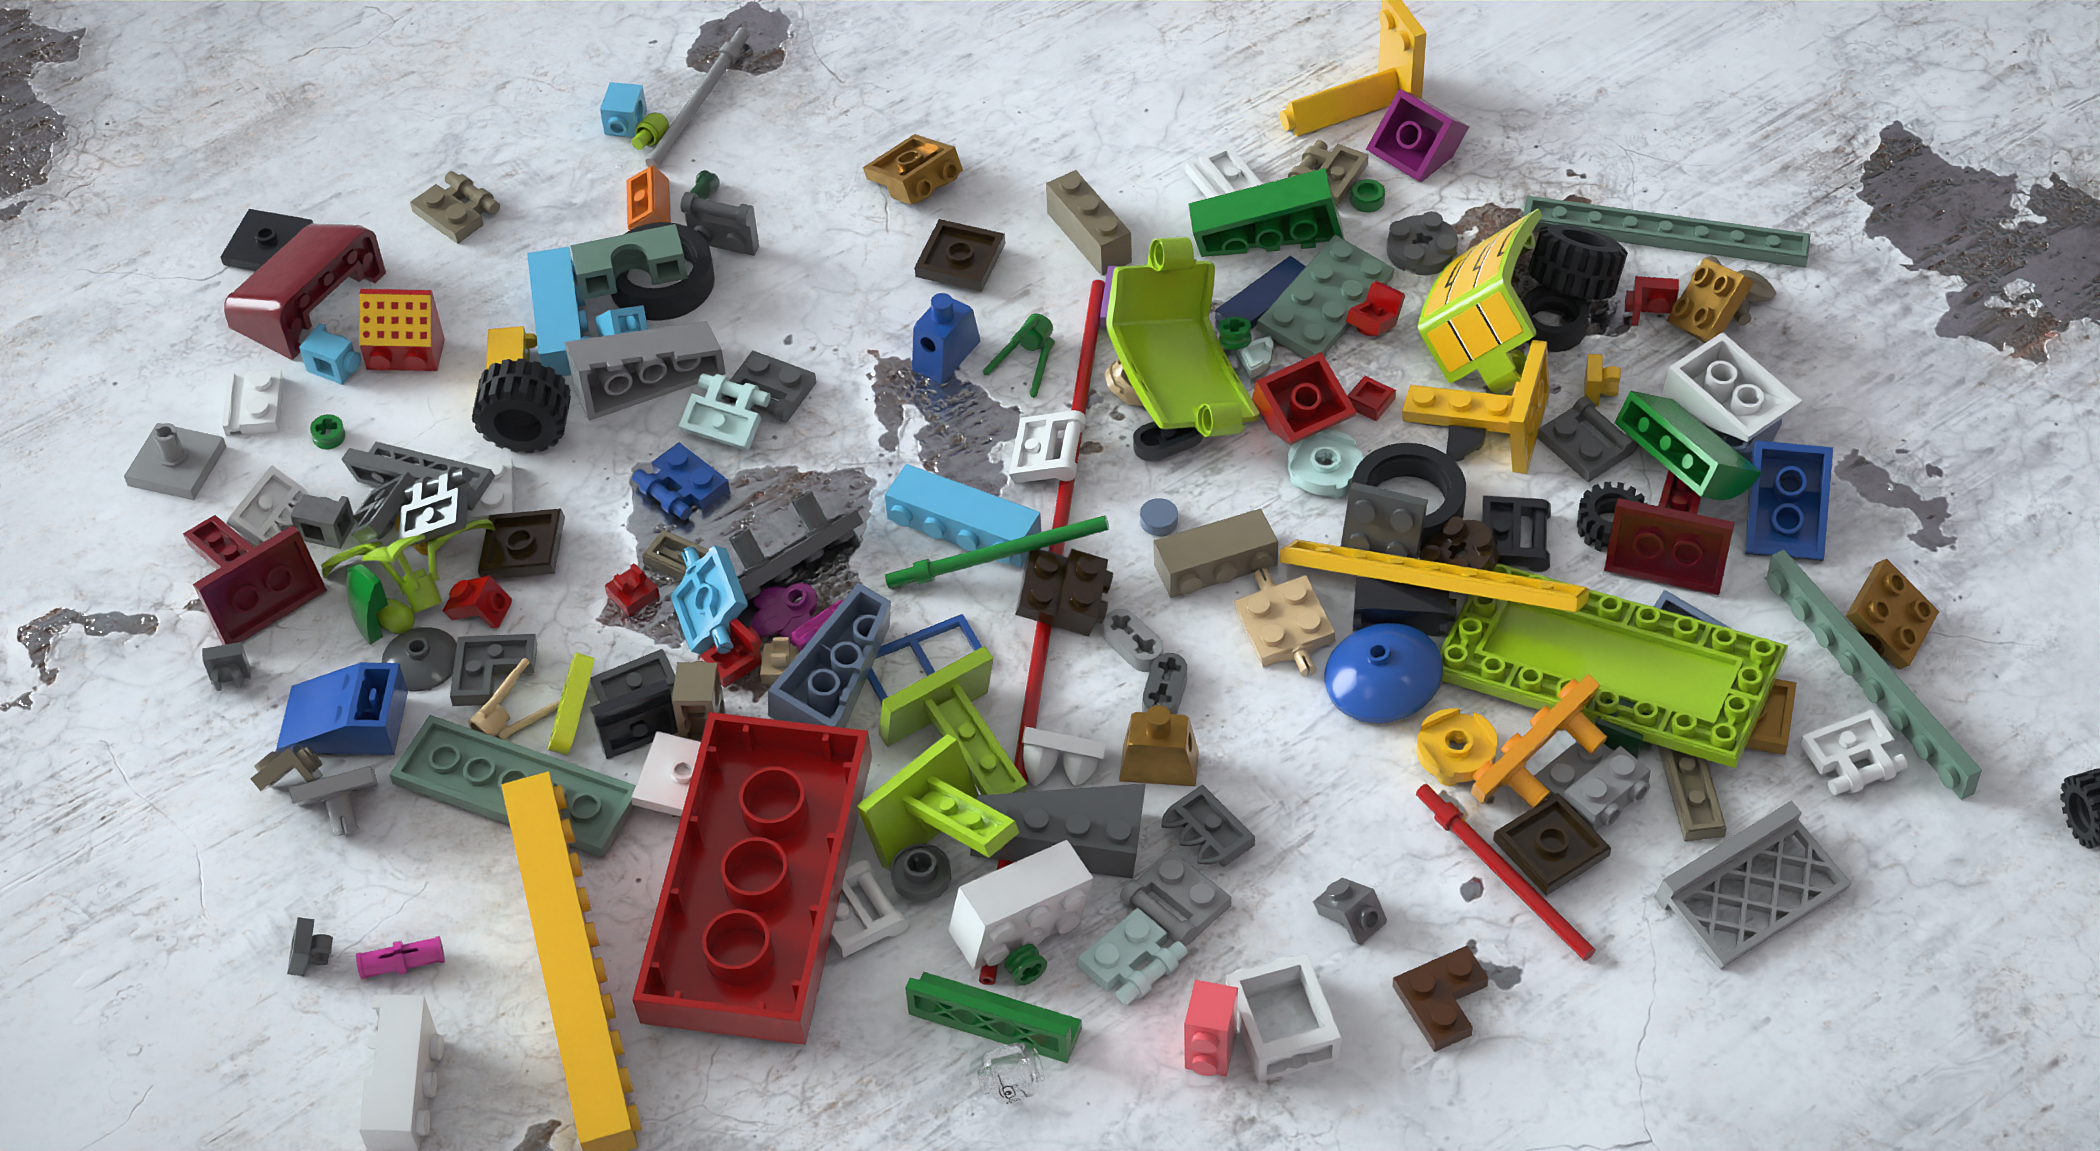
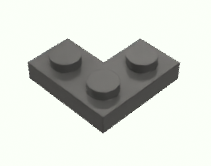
[351,472,417,544]
[450,634,538,706]

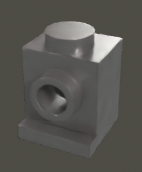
[291,494,356,549]

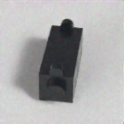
[1353,577,1457,637]

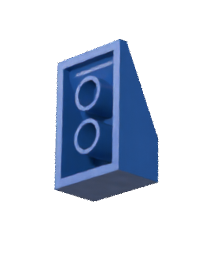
[1745,440,1833,561]

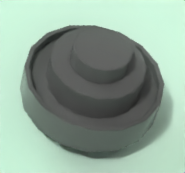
[890,843,952,902]

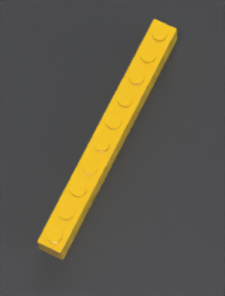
[501,771,642,1151]

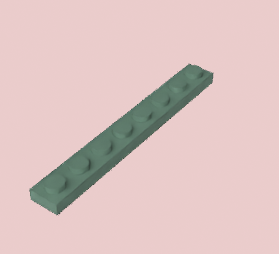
[1766,550,1982,800]

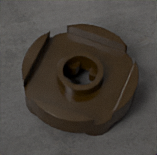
[1419,517,1499,571]

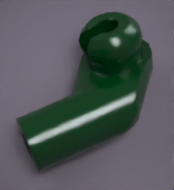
[690,170,720,199]

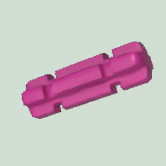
[790,600,843,651]

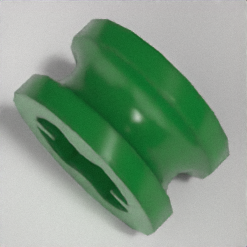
[1218,316,1252,350]
[310,414,346,450]
[1004,944,1047,986]

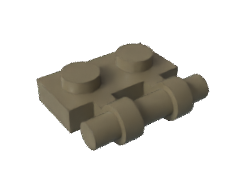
[1288,140,1369,207]
[410,171,500,244]

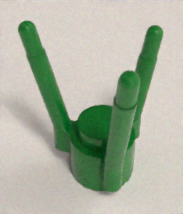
[983,313,1055,398]

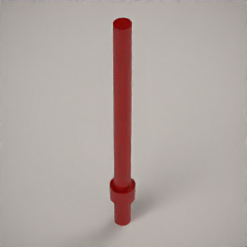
[1416,784,1596,961]

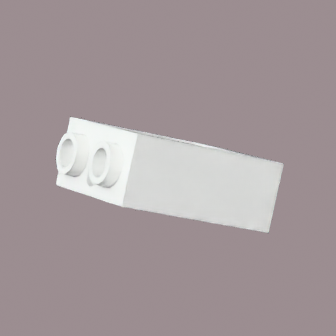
[1226,953,1341,1082]

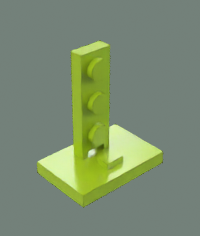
[879,646,1027,795]
[856,734,1019,872]

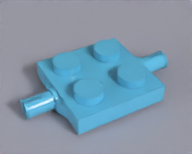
[670,545,748,655]

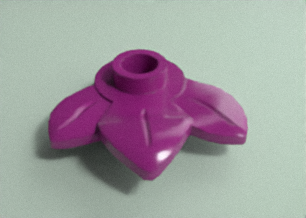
[751,583,818,644]

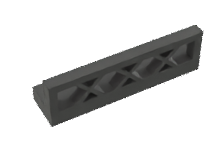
[341,442,495,511]

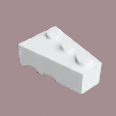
[359,994,444,1151]

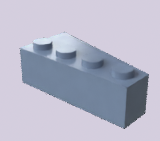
[768,582,891,728]

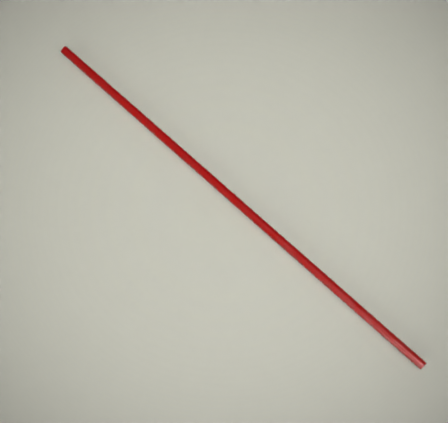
[979,280,1105,985]

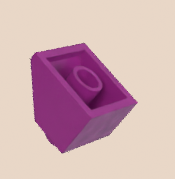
[1366,88,1470,182]

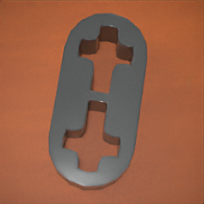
[1142,653,1187,714]

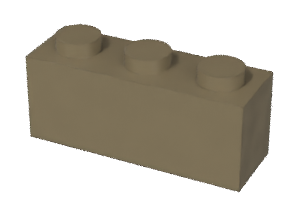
[1046,170,1132,276]
[1154,508,1278,598]

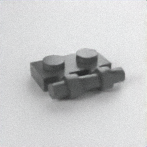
[398,467,472,546]

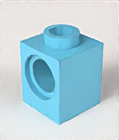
[600,82,647,137]

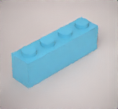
[527,247,589,376]
[885,464,1042,568]

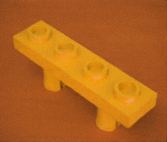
[1471,674,1607,808]

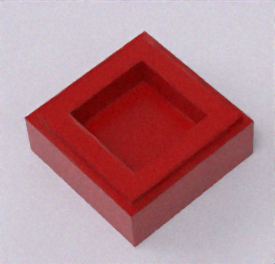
[1348,375,1396,422]

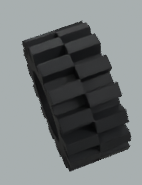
[1577,482,1648,552]
[2060,768,2100,849]

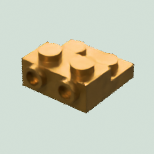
[863,134,963,205]

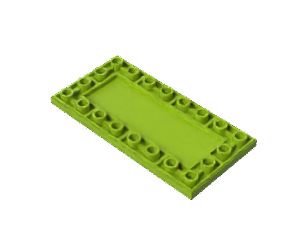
[1439,563,1788,768]

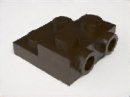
[1015,549,1113,637]

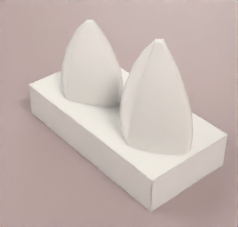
[1022,727,1106,786]

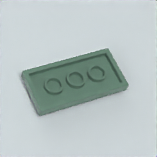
[1256,235,1395,359]

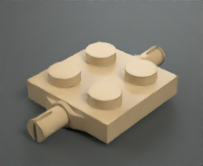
[1234,568,1336,677]

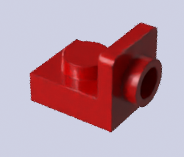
[1625,276,1679,326]

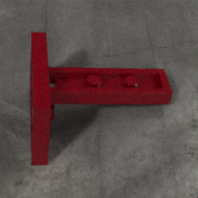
[1604,469,1735,595]
[183,515,327,645]

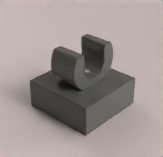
[202,642,251,691]
[287,917,333,976]

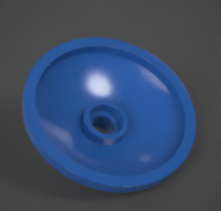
[1324,623,1443,723]

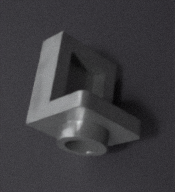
[1313,877,1387,945]

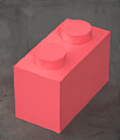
[1184,980,1238,1076]

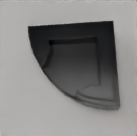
[1446,425,1486,461]

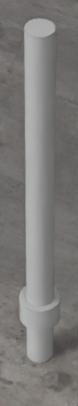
[645,27,750,168]

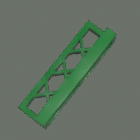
[905,971,1082,1063]

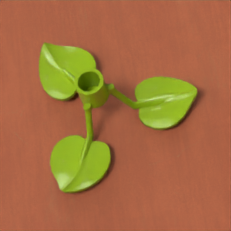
[321,519,495,613]

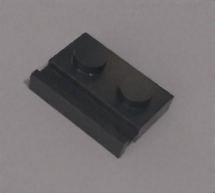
[590,679,678,759]

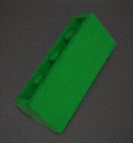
[1614,391,1762,500]

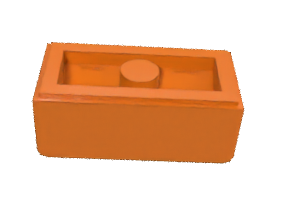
[626,165,671,230]

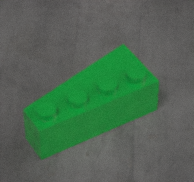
[1188,168,1345,257]

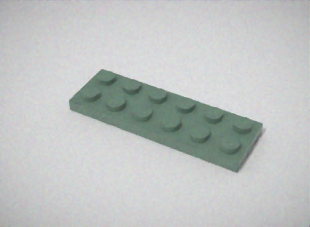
[389,715,636,858]

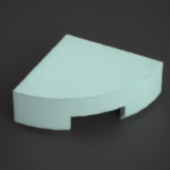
[1237,336,1273,379]

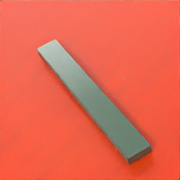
[1523,196,1811,268]

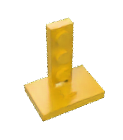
[1402,340,1550,474]

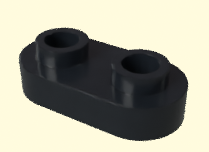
[1133,421,1203,461]

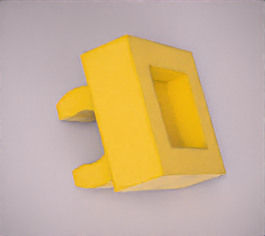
[1584,354,1621,407]

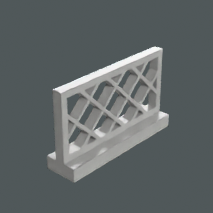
[1654,800,1852,969]

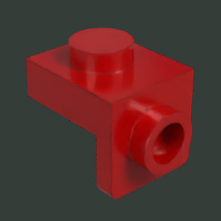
[1345,281,1405,336]
[442,575,512,628]
[700,618,762,688]

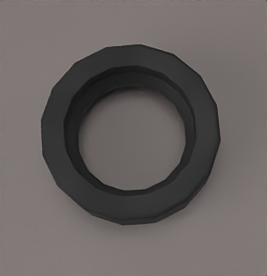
[1521,285,1589,352]

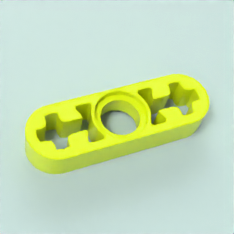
[547,652,595,756]

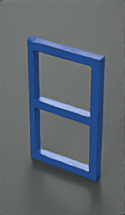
[867,614,993,707]

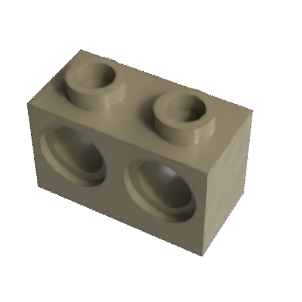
[672,661,726,742]

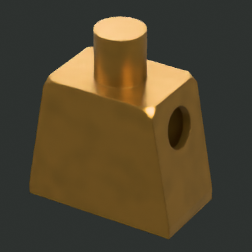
[1119,705,1199,786]

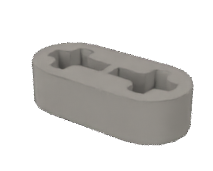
[1103,609,1163,672]

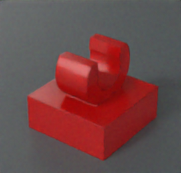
[605,563,660,617]

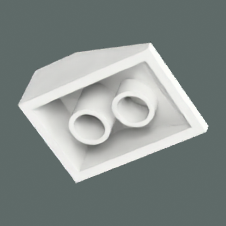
[1662,332,1802,442]

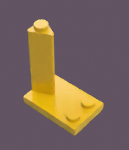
[1280,0,1427,137]

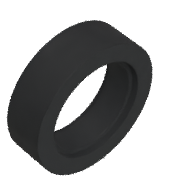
[610,222,715,321]
[1352,443,1466,551]

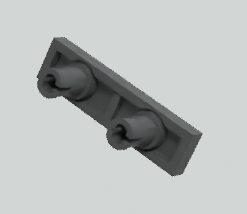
[728,491,864,601]

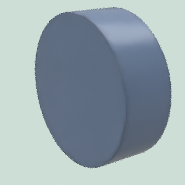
[1140,498,1178,536]

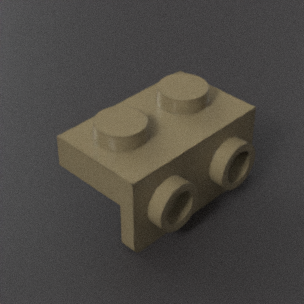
[250,745,323,791]

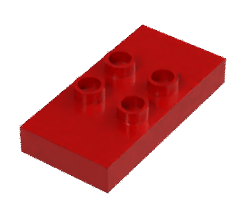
[632,712,872,1045]

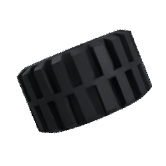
[1528,225,1628,300]
[472,358,571,453]

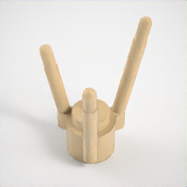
[468,658,560,741]

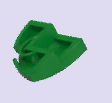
[346,564,388,645]

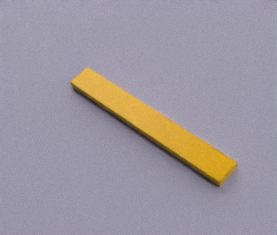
[1280,539,1589,612]

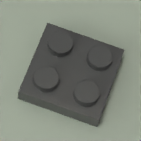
[1341,482,1428,559]

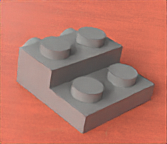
[1534,741,1651,831]

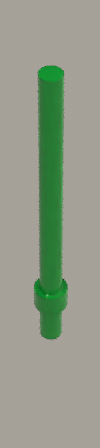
[885,515,1109,589]

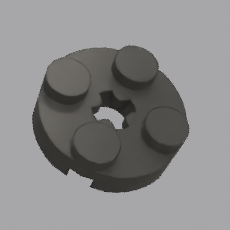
[1387,211,1458,275]

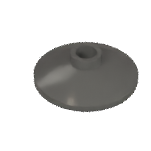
[382,627,457,691]

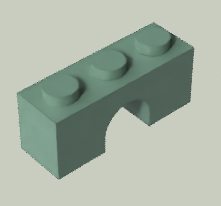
[570,224,688,300]

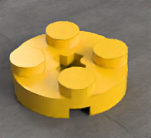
[1416,708,1497,786]

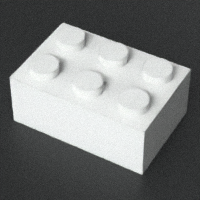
[948,840,1093,970]

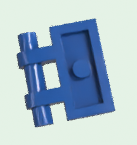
[632,442,730,520]

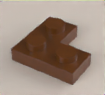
[1392,945,1489,1052]

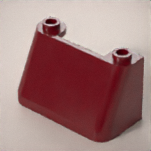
[224,224,386,360]

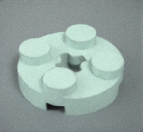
[1288,429,1364,498]

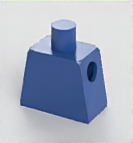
[912,293,981,384]

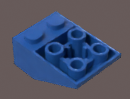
[276,662,408,755]

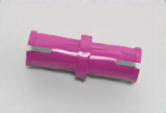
[356,936,445,980]

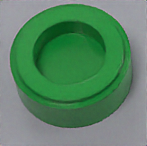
[1350,179,1385,212]

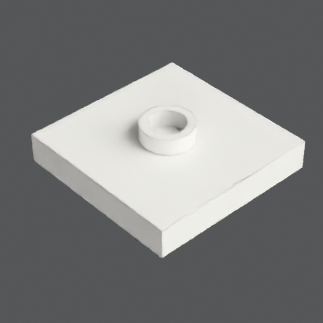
[631,731,701,817]

